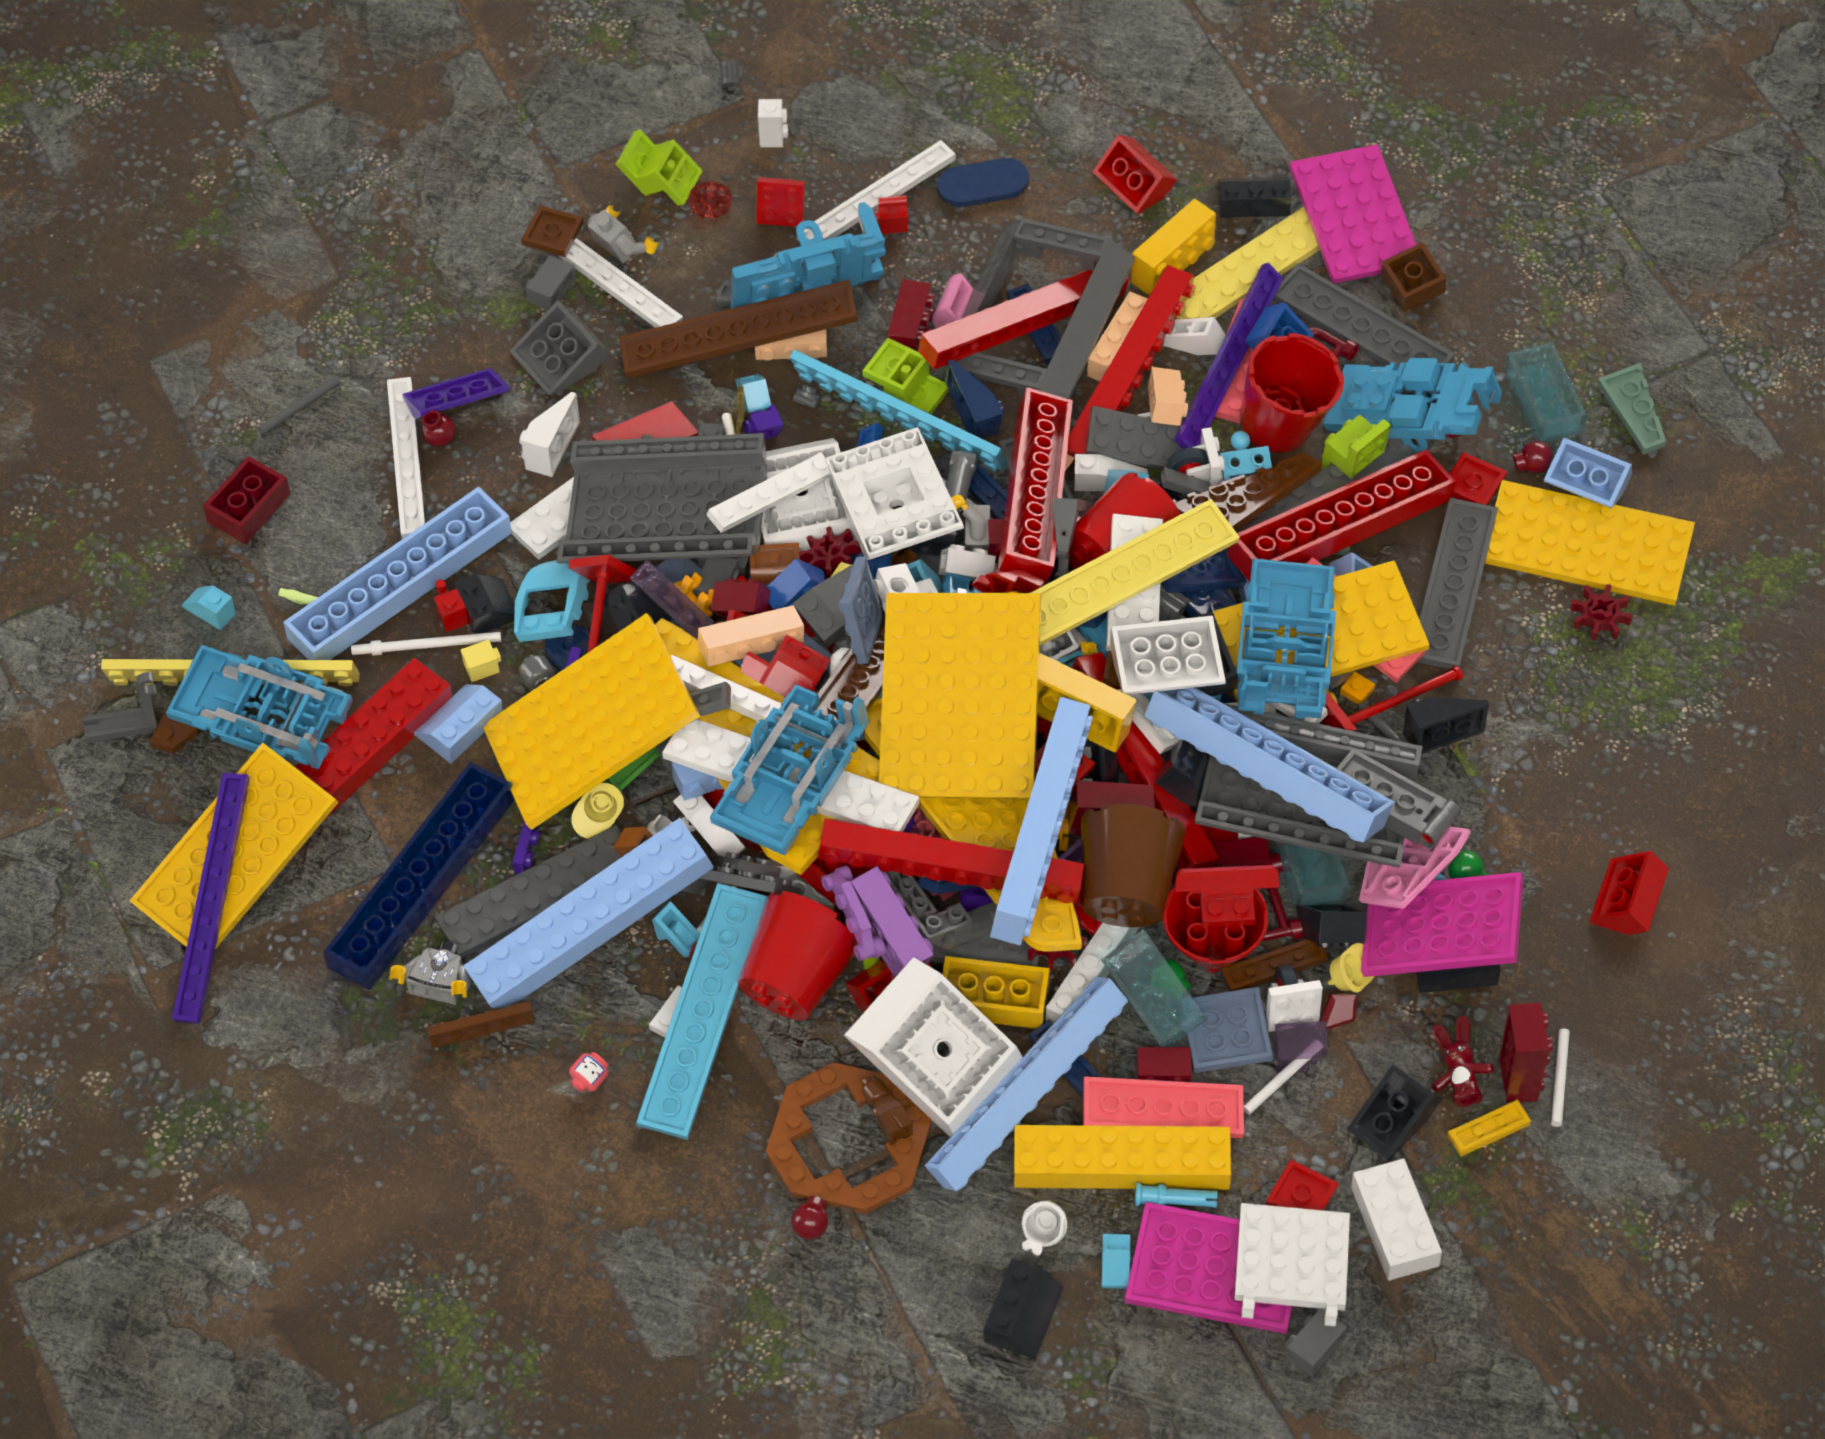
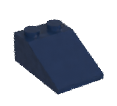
[945,359,1004,439]

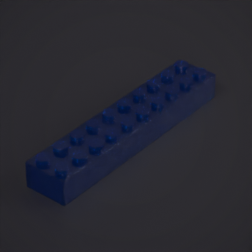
[323,762,515,991]

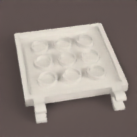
[1235,1203,1350,1326]

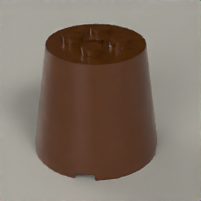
[1081,804,1186,928]

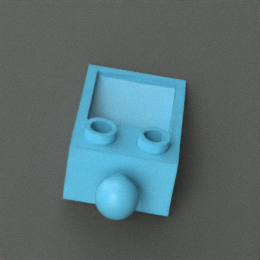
[1219,431,1272,481]

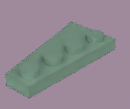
[1597,363,1666,455]

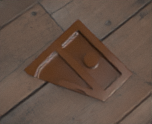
[149,702,200,754]

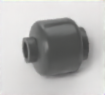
[519,655,556,691]

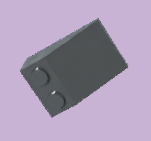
[792,564,882,649]

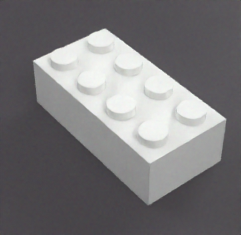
[1351,1159,1442,1281]

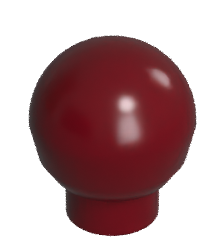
[422,410,456,447]
[1512,440,1553,474]
[791,1196,828,1240]

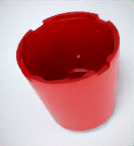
[1239,333,1344,453]
[1069,473,1181,570]
[738,891,858,1020]

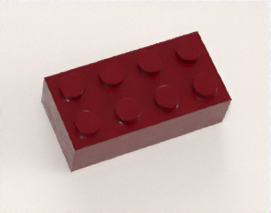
[1499,1003,1553,1103]

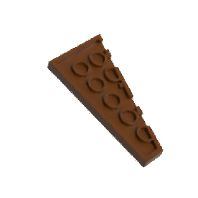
[1173,453,1322,532]

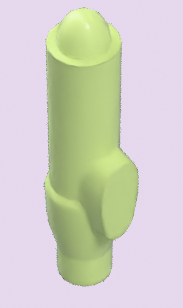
[279,588,318,604]

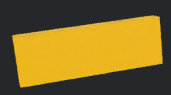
[1447,1100,1531,1157]

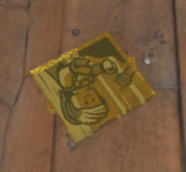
[732,386,744,434]

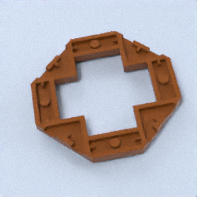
[766,1062,932,1214]

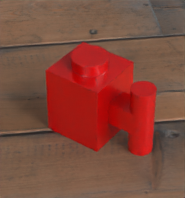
[874,196,908,234]
[434,580,469,632]

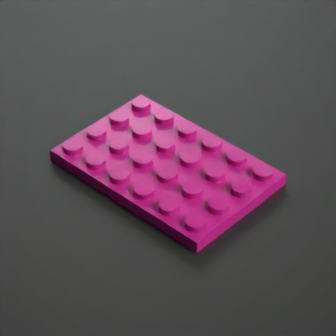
[1289,144,1416,284]
[1361,872,1524,977]
[1125,1202,1292,1334]

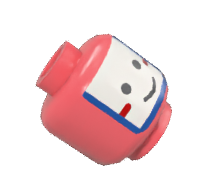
[569,1052,608,1092]

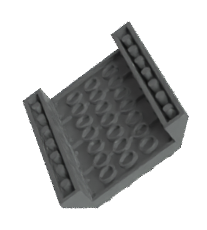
[557,433,767,564]
[1195,703,1423,868]

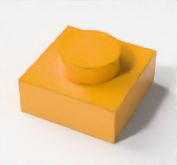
[1340,672,1375,705]

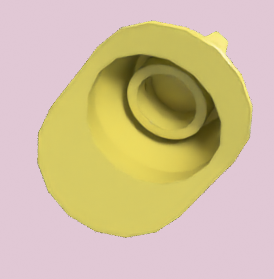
[572,783,624,839]
[1327,943,1374,993]

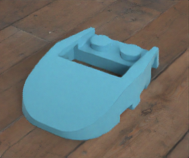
[514,560,590,642]

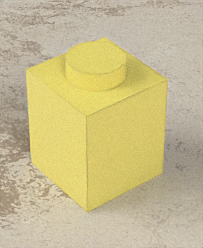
[461,640,501,682]

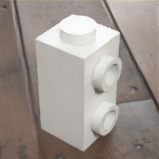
[758,99,788,147]
[938,545,997,581]

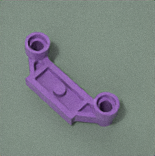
[821,866,886,961]

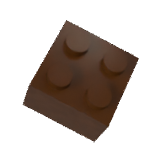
[1381,242,1446,312]

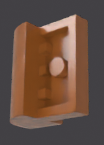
[750,543,800,585]

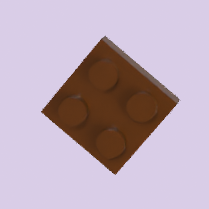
[521,205,584,258]

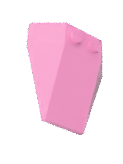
[1359,827,1471,909]

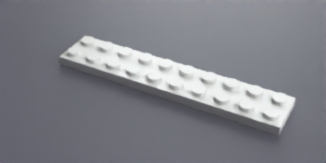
[662,719,919,832]

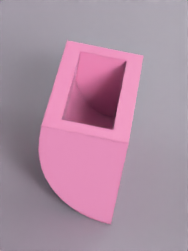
[932,274,974,328]

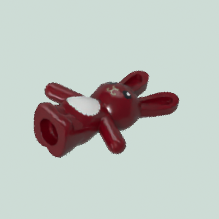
[1432,1016,1494,1108]

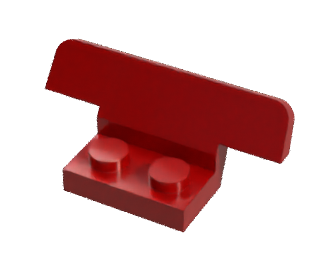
[741,634,831,697]
[1175,865,1279,927]

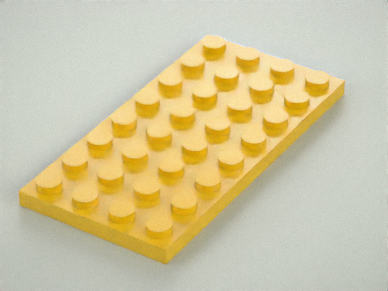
[1485,480,1695,606]
[1213,560,1430,702]
[129,743,339,949]

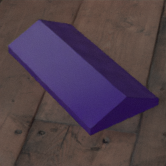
[402,368,510,418]

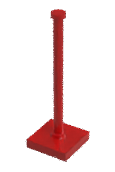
[568,554,639,653]
[1319,666,1463,732]

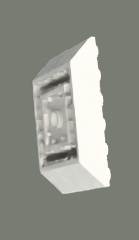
[825,427,964,560]
[760,438,857,551]
[844,958,1023,1137]

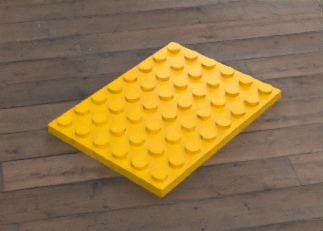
[879,593,1041,800]
[483,613,700,830]

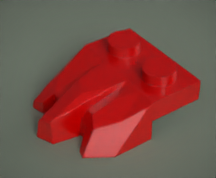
[972,570,1044,593]

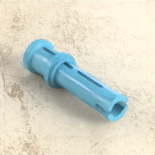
[1135,1182,1217,1208]

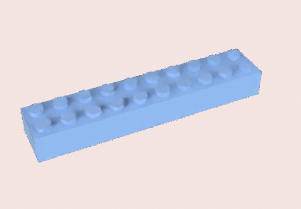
[283,487,512,660]
[1144,687,1395,843]
[990,697,1093,946]
[464,818,714,1009]

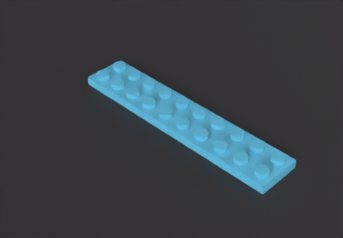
[790,349,1007,472]
[636,883,768,1140]

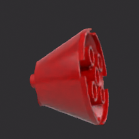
[1163,886,1268,972]

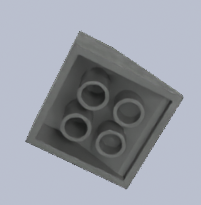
[509,300,611,397]

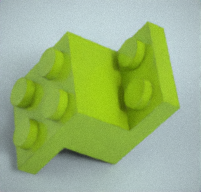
[615,129,703,206]
[863,338,949,415]
[1321,414,1391,479]

